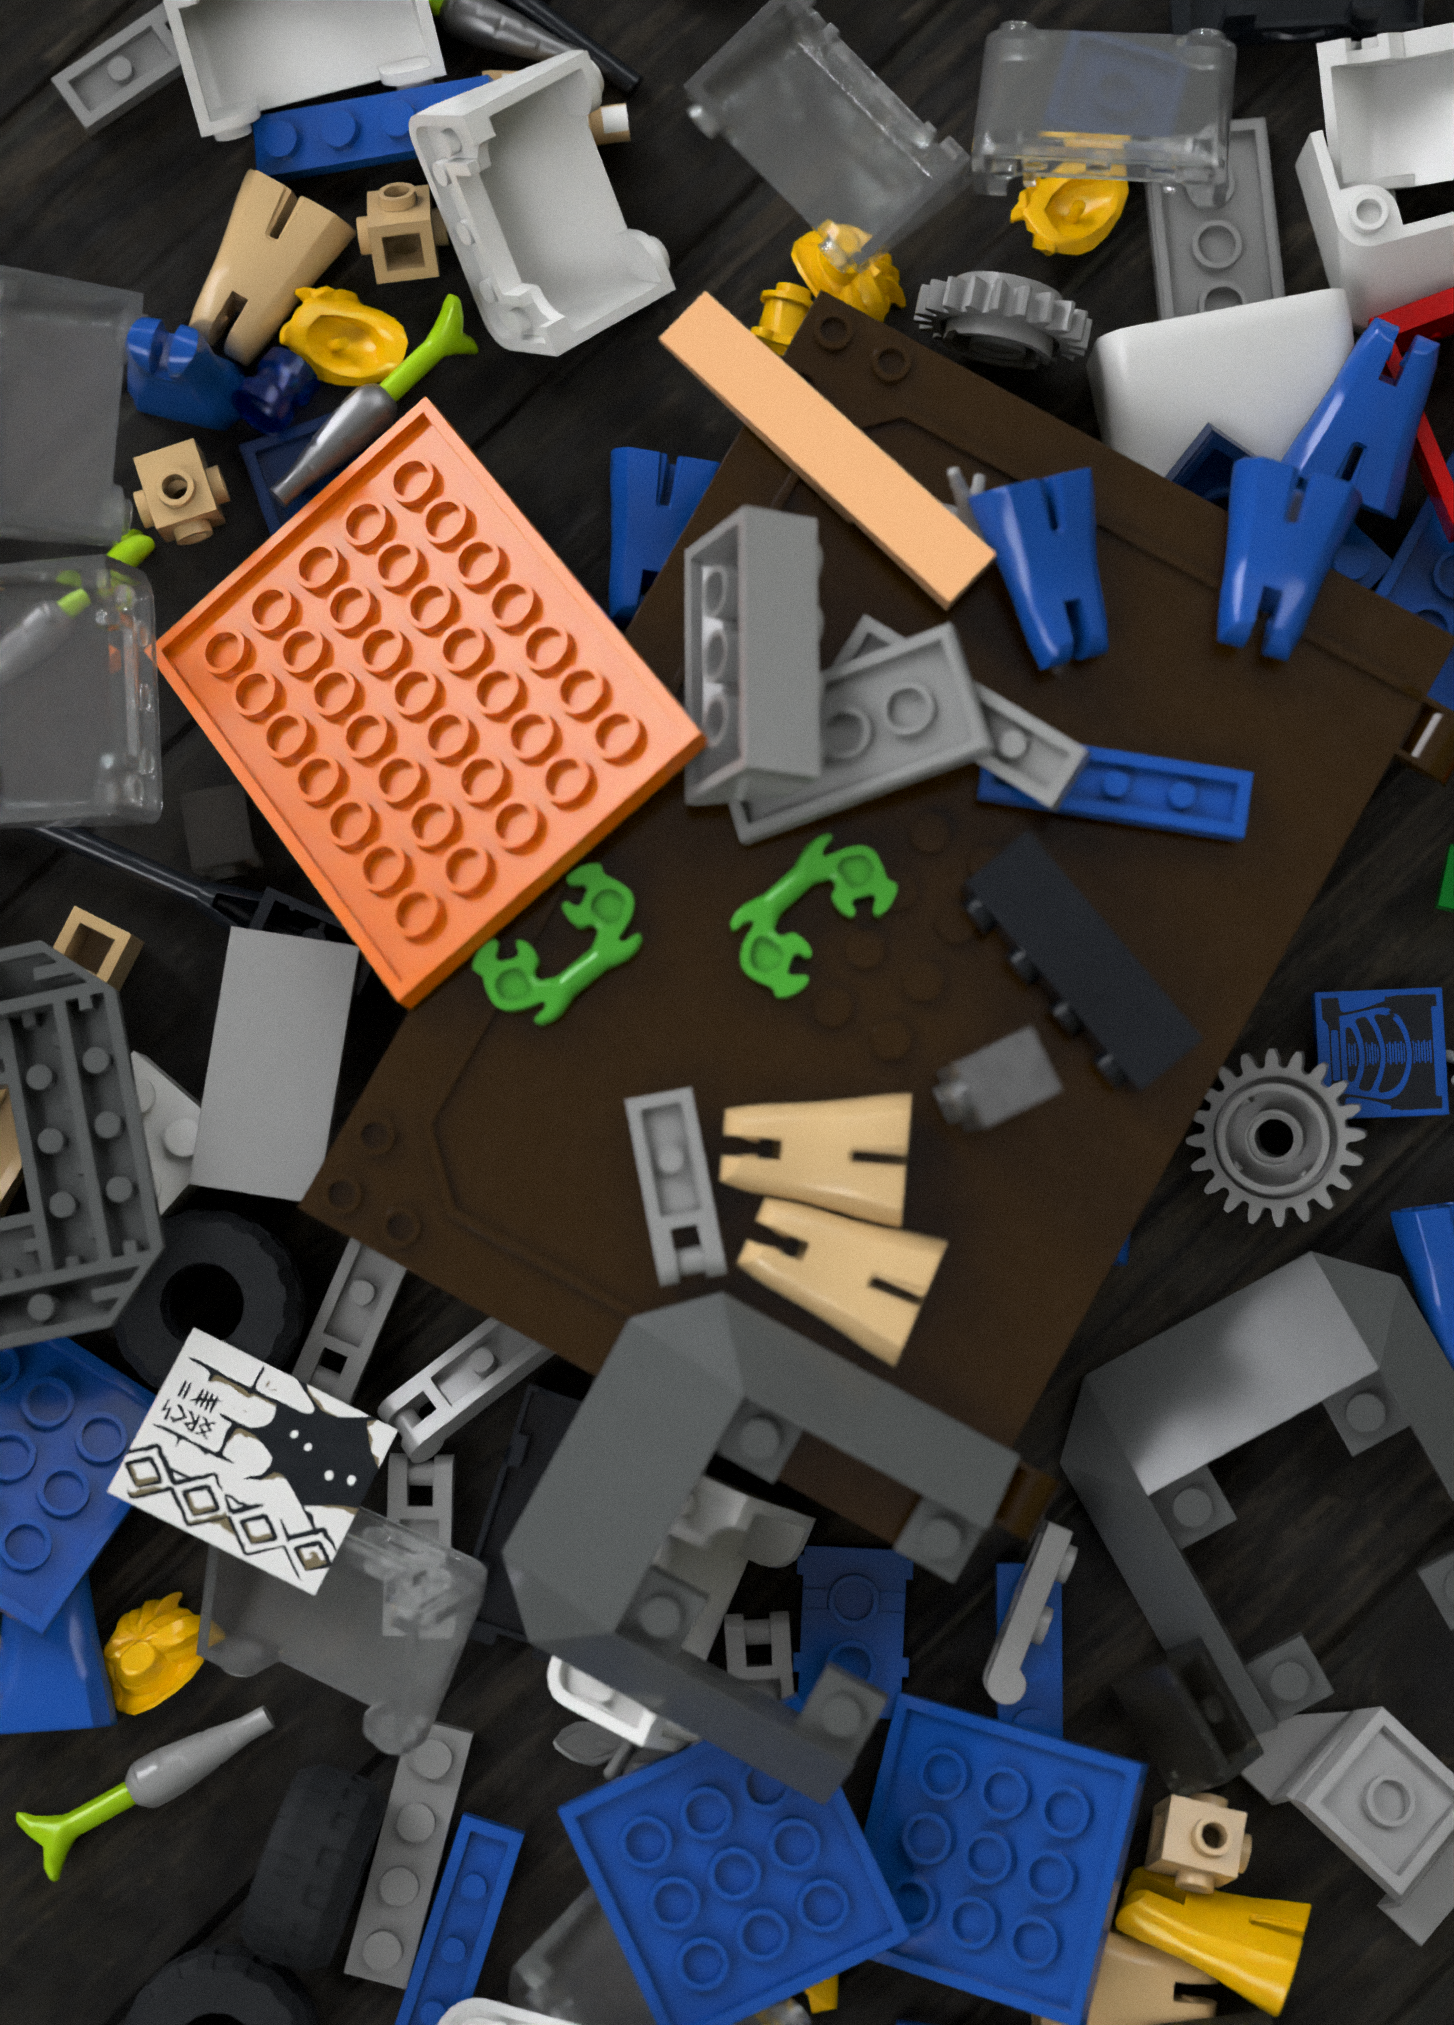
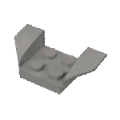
[1229,1706,1454,1946]

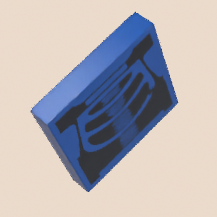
[1311,987,1449,1120]

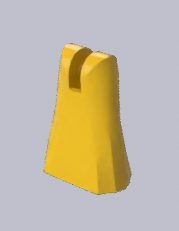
[1115,1867,1312,2017]

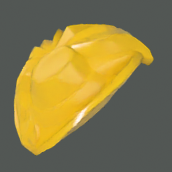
[1010,151,1129,256]
[791,227,906,323]
[280,286,408,387]
[103,1592,221,1715]

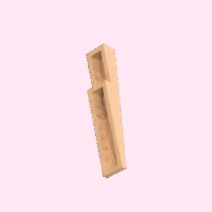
[659,291,996,611]

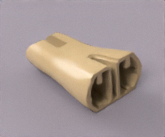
[189,169,356,367]
[719,1093,913,1229]
[736,1197,948,1367]
[1031,1927,1219,2025]

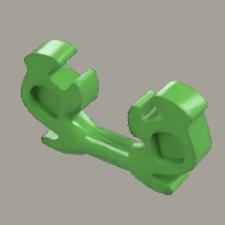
[730,833,897,999]
[472,863,643,1026]

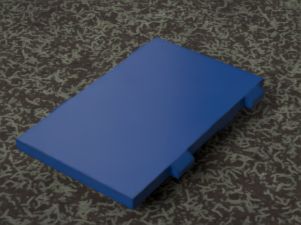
[793,1545,913,1719]

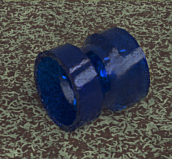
[232,347,320,436]

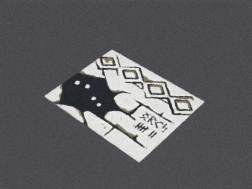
[107,1327,398,1596]

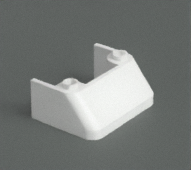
[1295,130,1454,334]

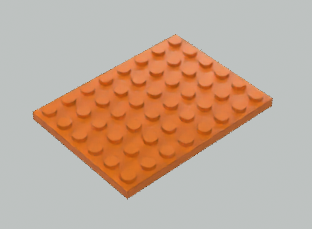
[146,396,708,1009]

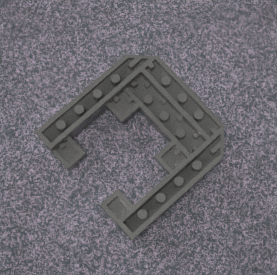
[0,940,166,1351]
[1060,1251,1454,1747]
[502,1290,1020,1806]

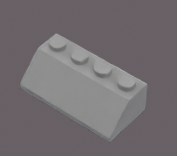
[685,505,825,806]

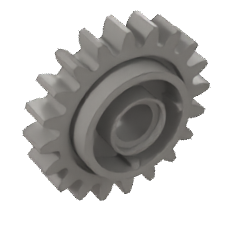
[913,271,1093,369]
[1186,1048,1367,1227]

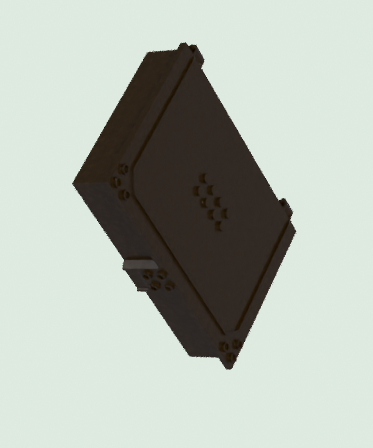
[297,290,1454,1544]

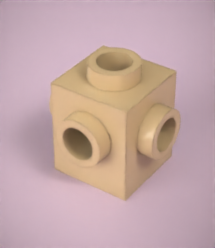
[356,182,449,284]
[133,438,230,545]
[1144,1792,1252,1894]

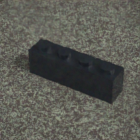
[959,830,1203,1094]

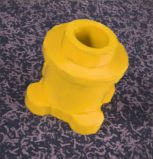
[750,282,814,356]

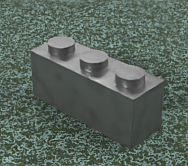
[932,1027,1062,1133]

